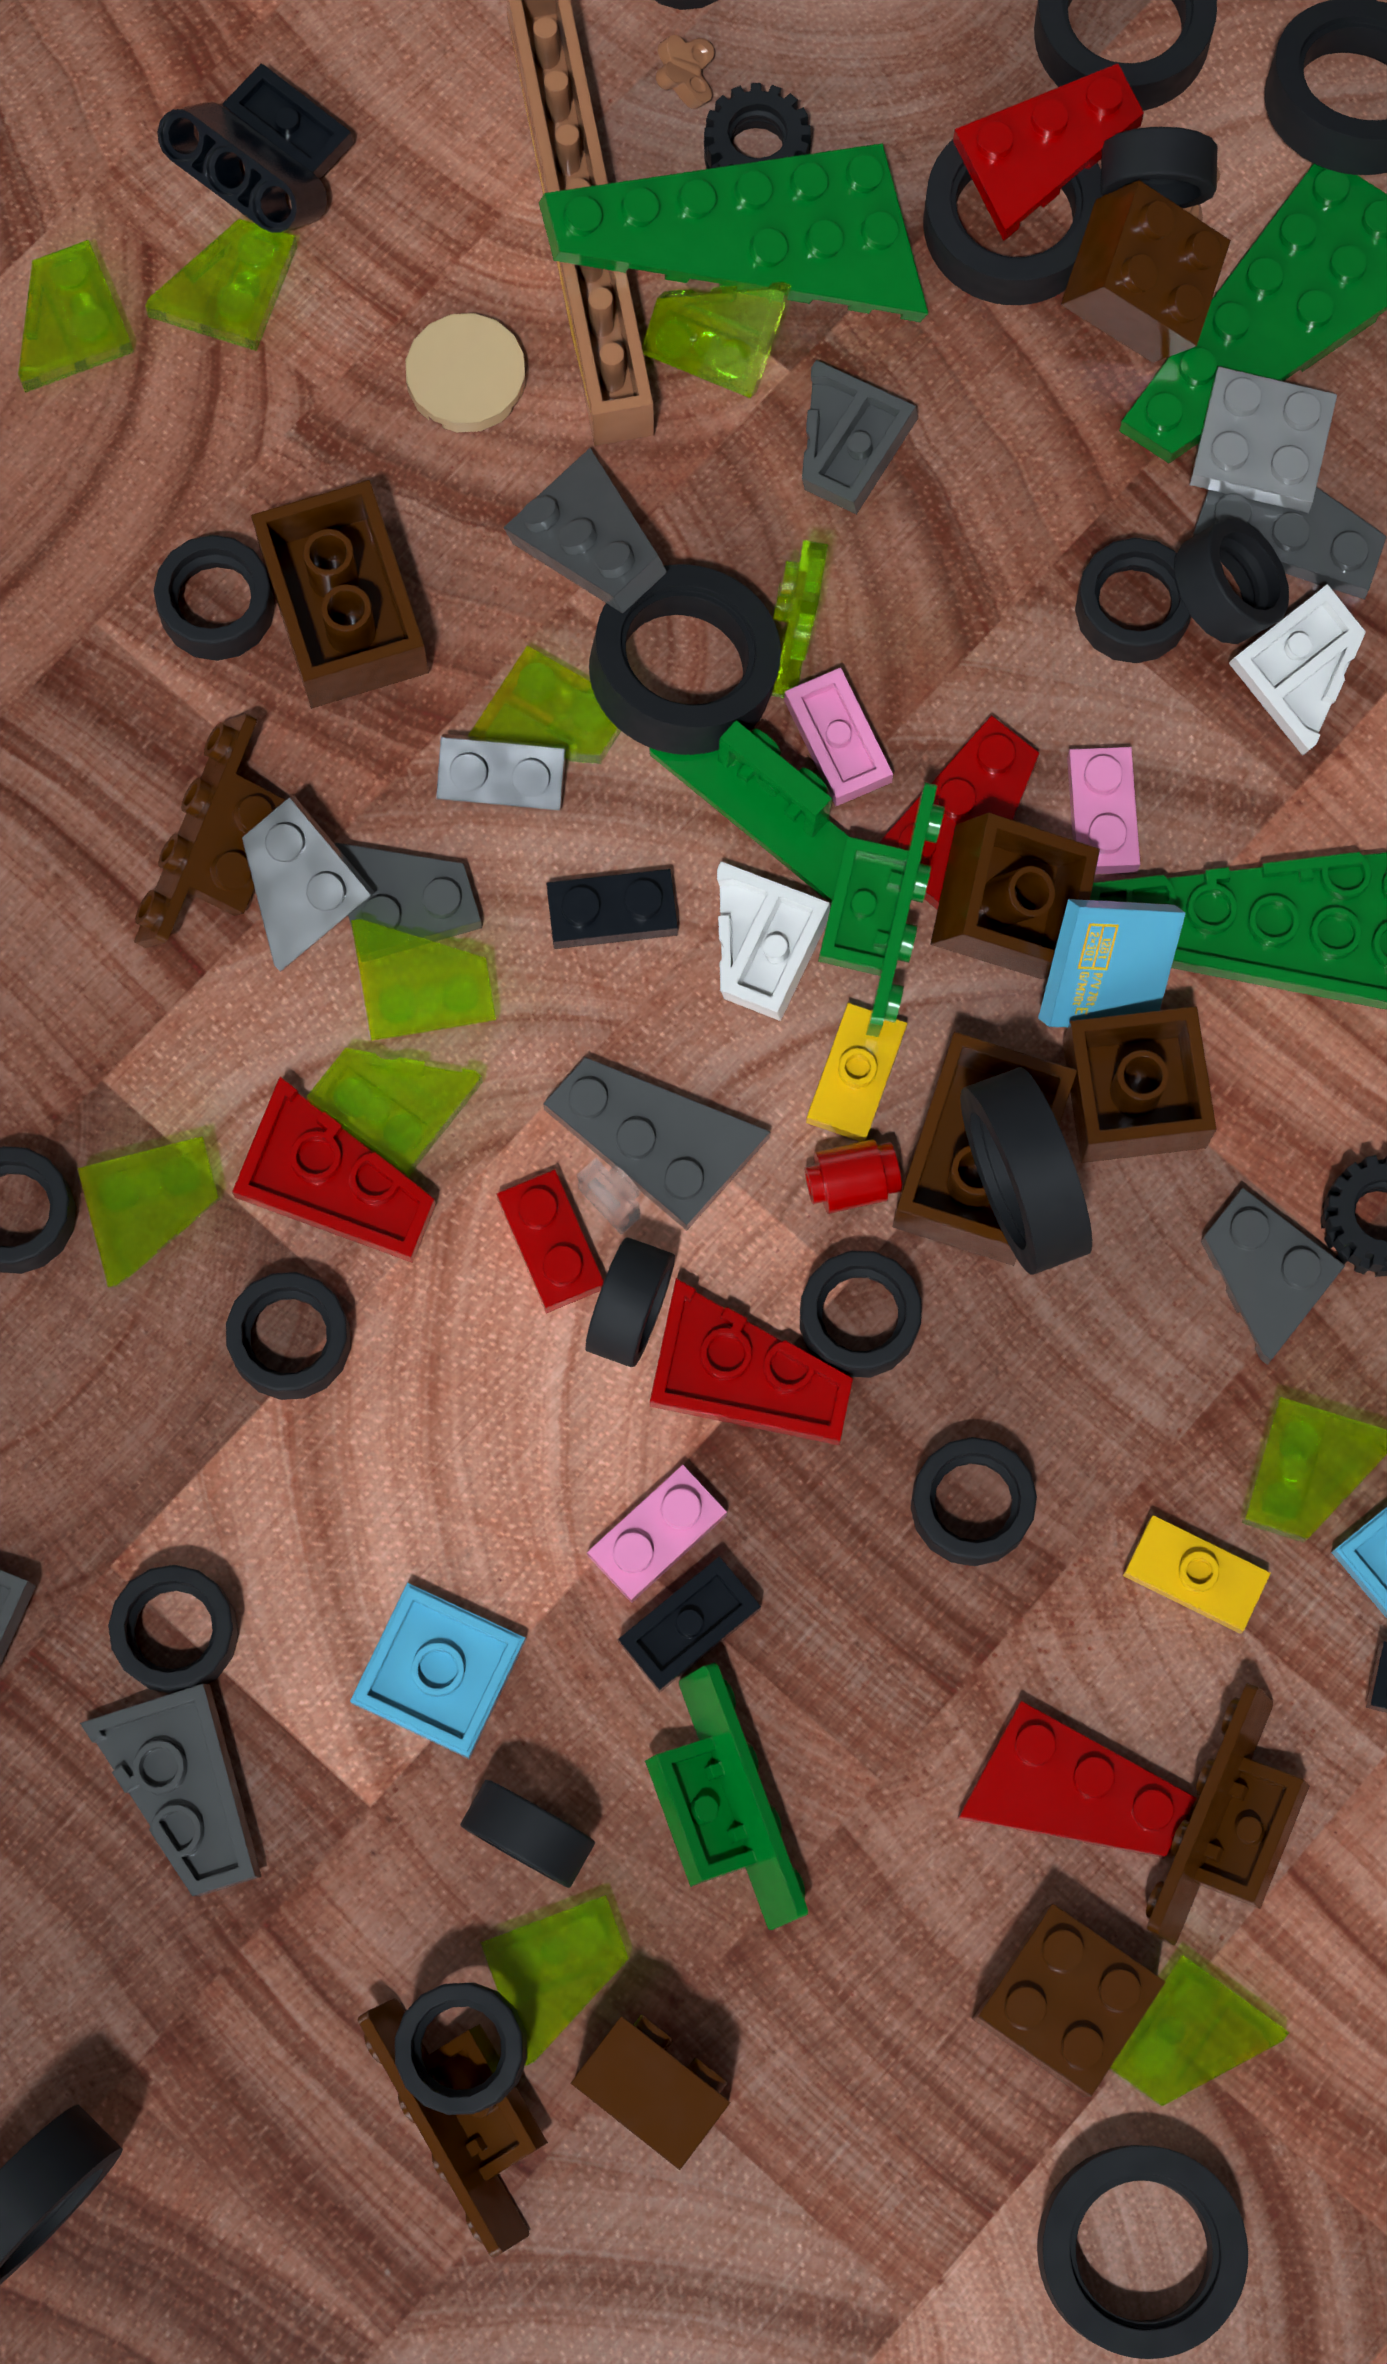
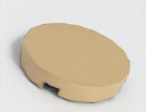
[405,313,526,433]

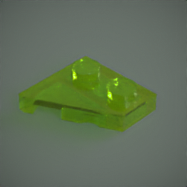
[642,282,791,398]
[771,540,828,698]
[468,645,621,764]
[351,919,496,1041]
[1242,1397,1387,1542]
[480,1895,629,2066]

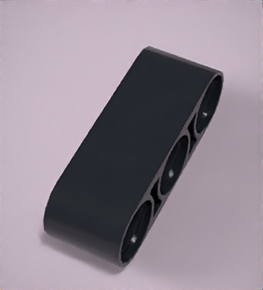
[157,102,327,233]

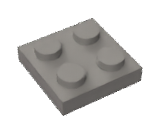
[1189,367,1337,513]

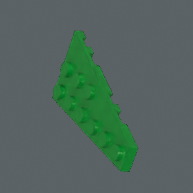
[539,143,928,322]
[1119,164,1387,464]
[1090,852,1387,1010]

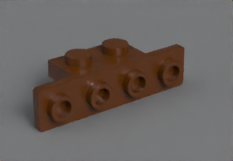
[134,713,286,948]
[1146,1683,1310,1946]
[358,1998,548,2258]

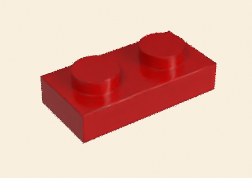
[496,1169,604,1314]

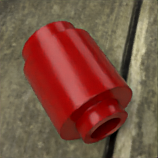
[804,1139,902,1214]

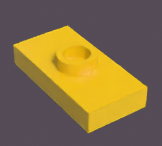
[806,1003,907,1142]
[1123,1515,1271,1634]

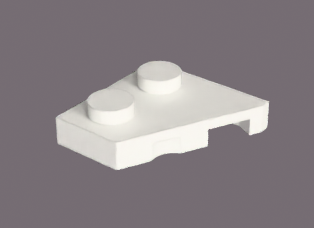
[1229,584,1366,756]
[717,862,831,1021]

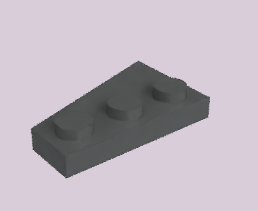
[543,1057,770,1231]

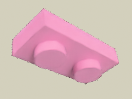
[784,668,893,807]
[1067,747,1140,874]
[587,1465,727,1603]

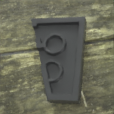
[503,448,667,613]
[1193,487,1387,600]
[80,1684,262,1896]

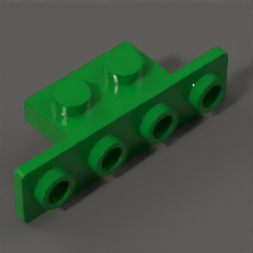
[649,720,849,903]
[818,782,945,1037]
[645,1663,808,1930]

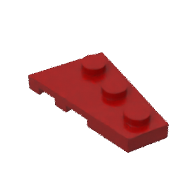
[953,63,1144,241]
[878,715,1039,910]
[232,1077,436,1263]
[650,1278,853,1445]
[957,1701,1196,1858]

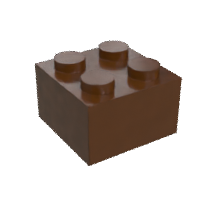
[1061,180,1231,363]
[930,813,1100,979]
[1063,1006,1217,1163]
[972,1904,1166,2097]
[570,2015,731,2170]

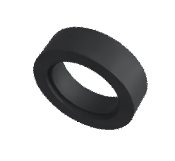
[1034,0,1217,111]
[1264,0,1387,175]
[923,139,1103,305]
[589,564,781,755]
[960,1067,1093,1275]
[0,2104,123,2285]
[1037,2145,1248,2359]

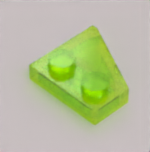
[145,219,297,351]
[18,240,134,393]
[307,1048,483,1177]
[78,1136,220,1288]
[1109,1955,1289,2106]

